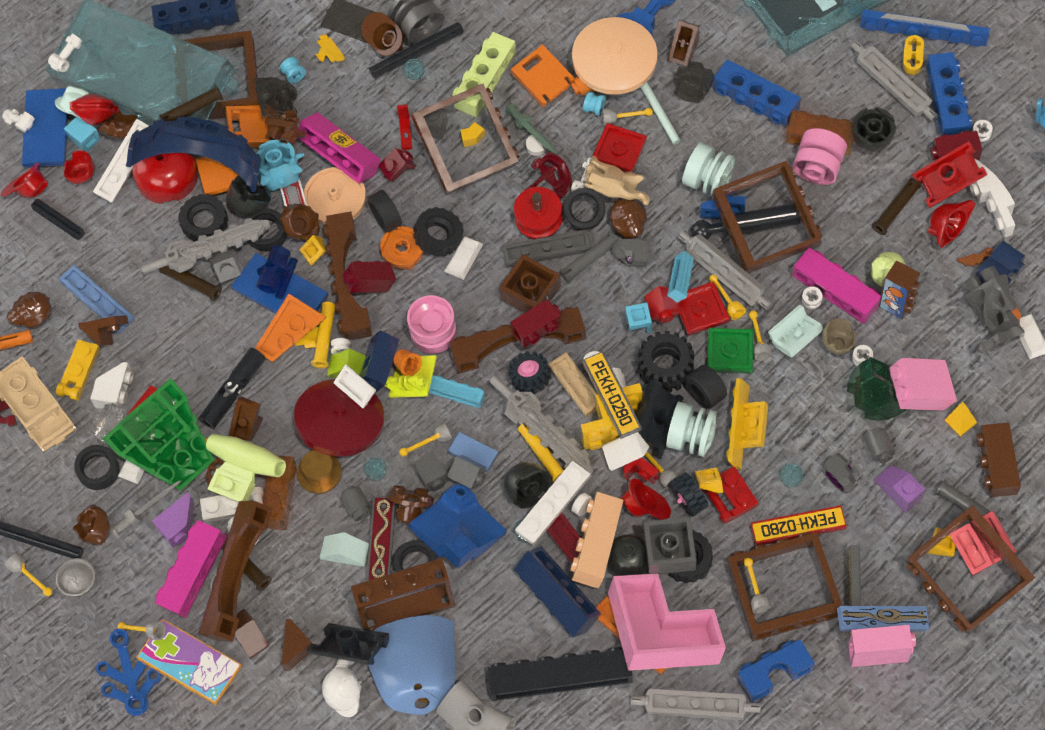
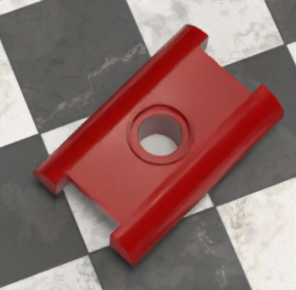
[912,141,988,208]

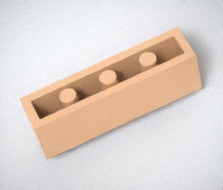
[570,492,623,589]

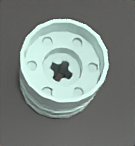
[682,142,736,196]
[666,402,717,457]

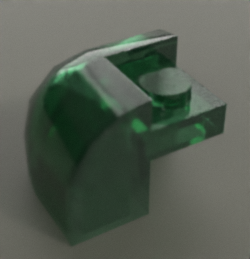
[847,357,907,421]

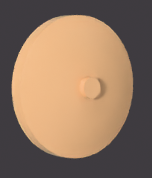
[572,17,657,95]

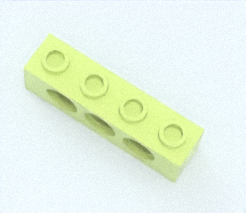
[452,32,516,118]

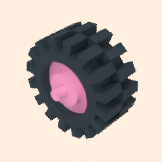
[508,351,551,394]
[669,472,709,517]

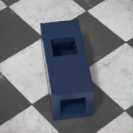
[359,330,400,392]

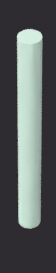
[640,82,681,145]

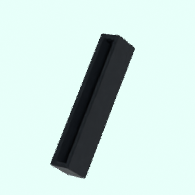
[487,647,633,701]

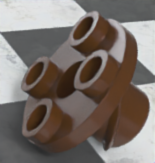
[388,485,434,524]

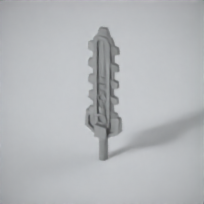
[141,218,271,274]
[490,375,593,474]

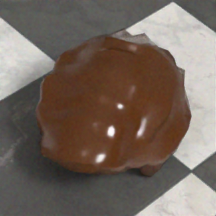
[98,110,139,141]
[610,198,647,239]
[280,203,320,242]
[7,292,52,329]
[73,504,110,545]

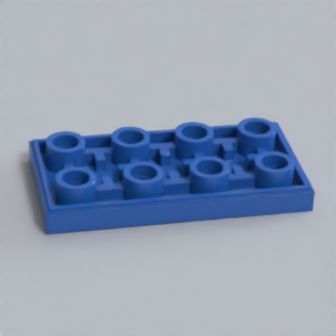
[22,88,68,167]
[231,253,329,314]

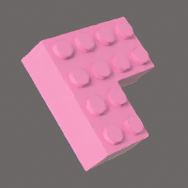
[608,574,726,671]

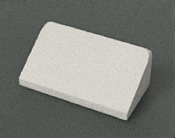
[602,432,649,471]

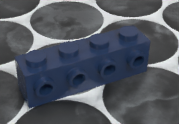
[151,0,240,38]
[514,546,601,638]

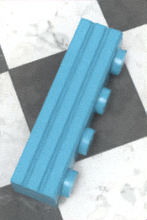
[667,251,694,303]
[429,375,485,409]

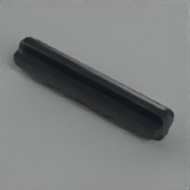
[31,199,85,240]

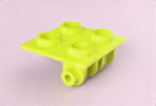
[385,355,437,398]

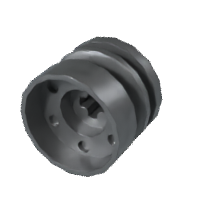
[388,0,444,44]

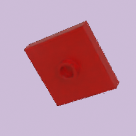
[593,123,647,172]
[678,281,730,336]

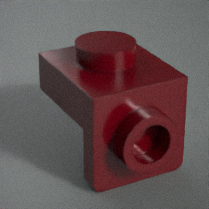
[378,148,417,182]

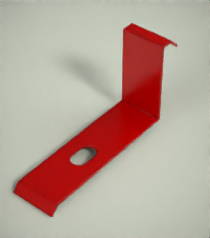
[397,104,412,150]

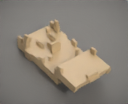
[0,356,76,453]

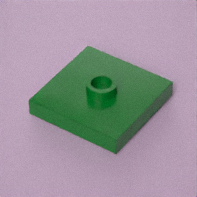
[708,328,753,373]

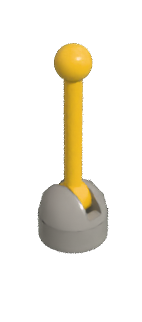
[601,108,653,126]
[749,310,772,361]
[399,423,452,457]
[645,452,678,490]
[5,552,52,596]
[744,558,771,613]
[117,621,166,640]

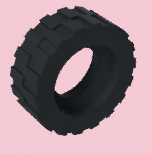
[179,194,229,242]
[413,207,464,257]
[668,530,713,583]

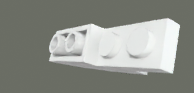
[970,159,1015,237]

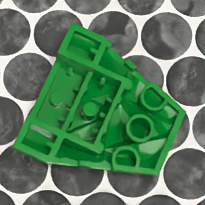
[102,378,214,491]

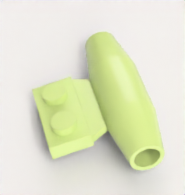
[206,434,286,502]

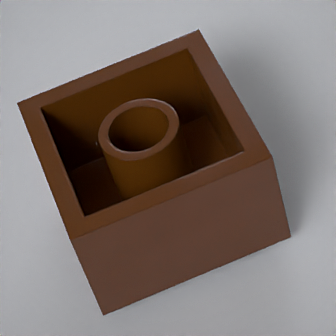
[499,254,561,313]

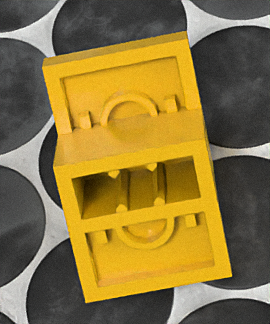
[581,383,642,450]

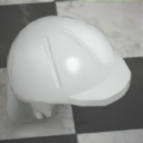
[322,659,362,717]

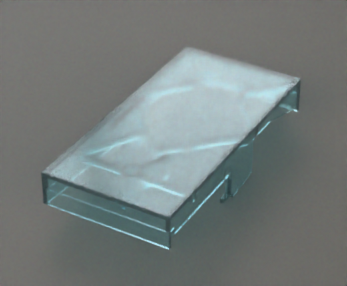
[46,0,240,122]

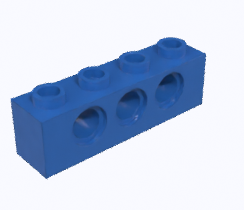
[926,52,972,135]
[713,59,801,127]

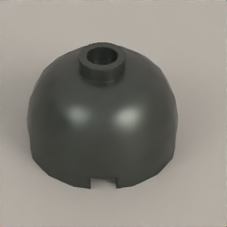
[852,107,896,152]
[227,176,272,217]
[504,462,550,509]
[607,534,649,576]

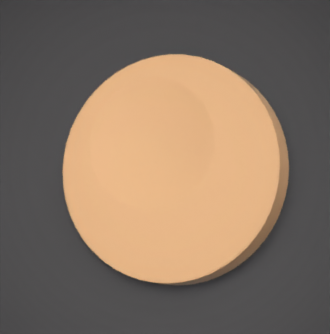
[304,167,366,225]

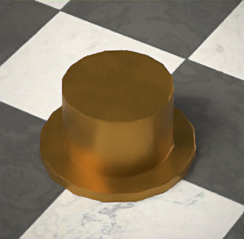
[297,450,342,494]

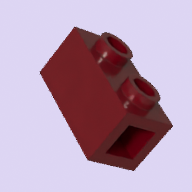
[930,131,982,160]
[343,261,396,293]
[510,299,562,348]

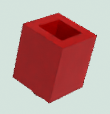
[644,286,681,323]

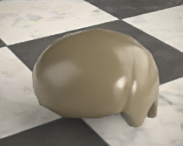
[822,318,856,355]

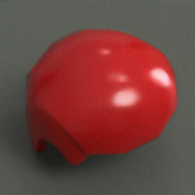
[63,150,95,184]

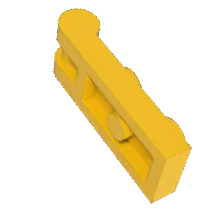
[56,340,100,401]

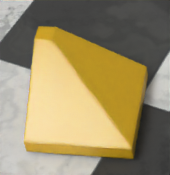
[299,235,326,266]
[945,402,977,437]
[695,467,723,493]
[928,527,956,557]

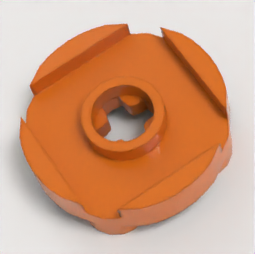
[380,226,424,270]

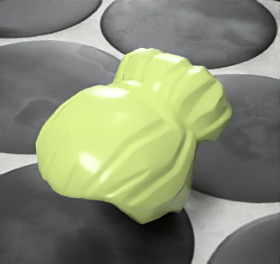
[871,252,906,287]

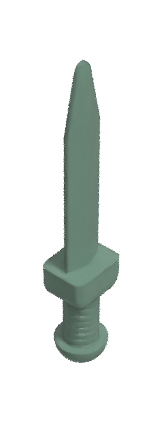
[505,104,558,154]

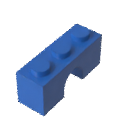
[738,639,815,703]

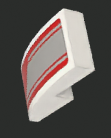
[280,178,307,206]

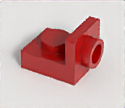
[623,457,659,485]

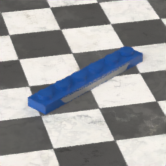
[860,9,990,46]

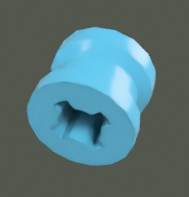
[279,57,306,83]
[583,91,606,116]

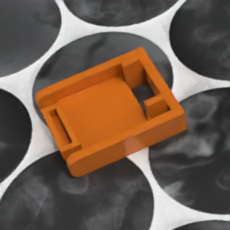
[510,44,574,107]
[225,105,281,148]

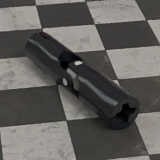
[198,347,266,429]

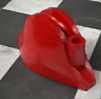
[69,94,119,125]
[928,200,976,248]

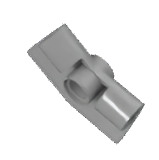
[436,680,516,730]

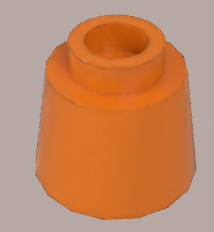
[571,76,597,96]
[393,349,422,376]

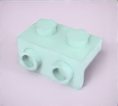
[769,305,823,358]

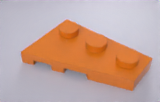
[255,294,327,362]

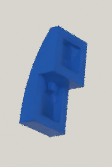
[700,196,746,220]

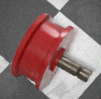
[514,187,562,239]

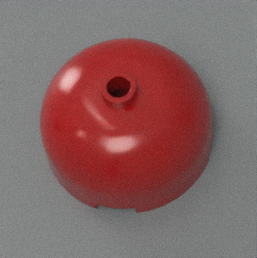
[132,153,198,204]

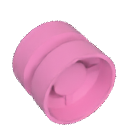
[792,129,847,185]
[407,295,457,354]

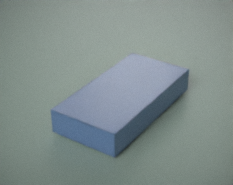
[448,432,499,473]

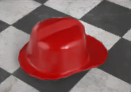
[1,162,48,198]
[620,478,671,520]

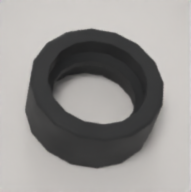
[564,187,605,230]
[367,189,402,233]
[248,208,287,252]
[74,445,120,490]
[393,540,437,576]

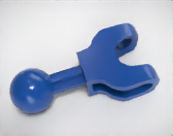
[617,0,676,37]

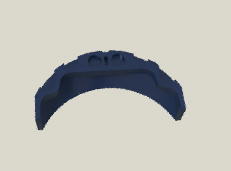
[126,117,261,192]

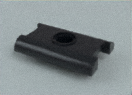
[636,380,684,459]
[307,623,389,665]

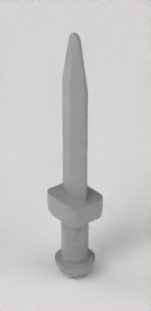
[109,481,181,536]

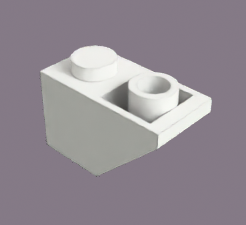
[90,362,134,412]

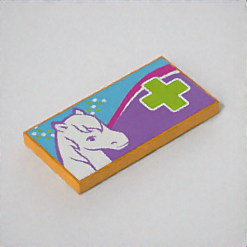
[136,619,242,705]

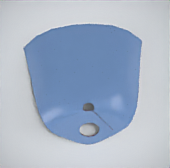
[367,615,455,715]

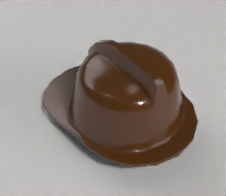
[361,12,404,56]

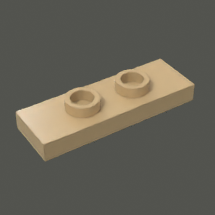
[548,352,597,418]

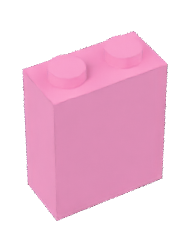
[889,358,957,411]
[848,625,916,667]

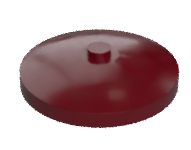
[294,379,384,456]

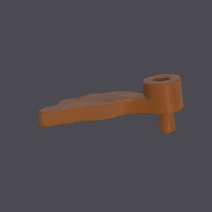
[957,247,993,267]

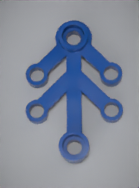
[96,629,162,716]

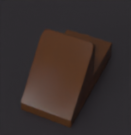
[78,315,129,346]
[229,396,263,441]

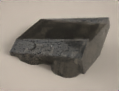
[254,77,297,119]

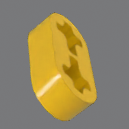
[903,35,924,75]

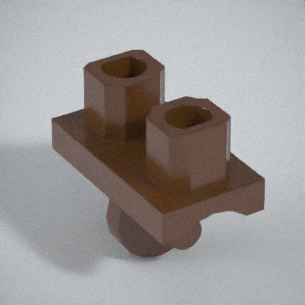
[264,110,307,146]

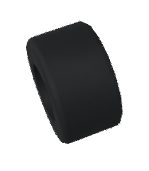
[685,365,727,409]

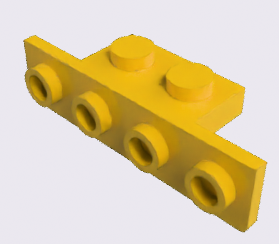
[727,378,768,470]

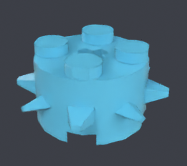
[256,140,304,191]

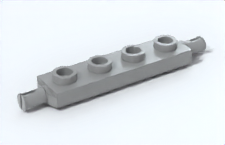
[851,40,938,121]
[678,231,773,311]
[631,689,761,720]

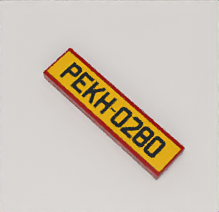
[750,505,847,546]

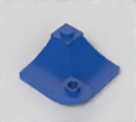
[409,484,507,568]

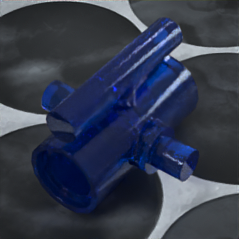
[256,245,298,299]

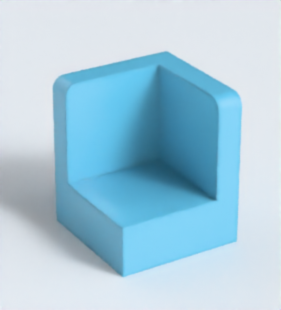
[64,117,101,152]
[625,303,652,334]

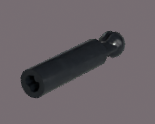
[691,203,801,239]

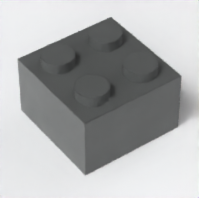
[644,517,696,574]

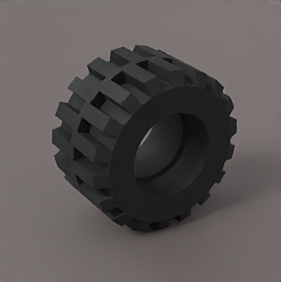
[638,331,694,392]

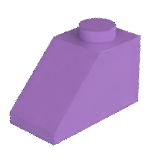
[874,465,925,513]
[152,492,194,548]

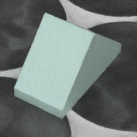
[320,532,369,567]

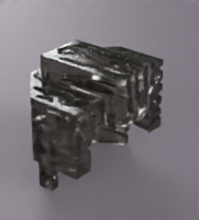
[673,61,714,103]

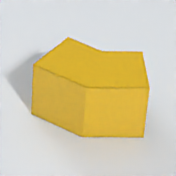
[460,122,486,148]

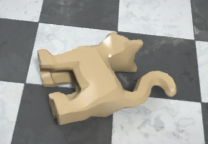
[584,156,650,206]

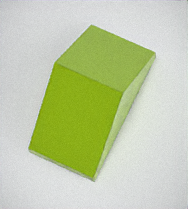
[327,349,366,378]

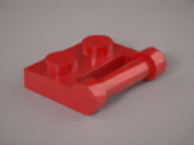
[701,466,759,524]

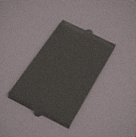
[321,0,391,43]

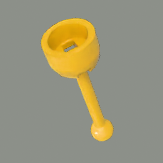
[709,274,746,320]

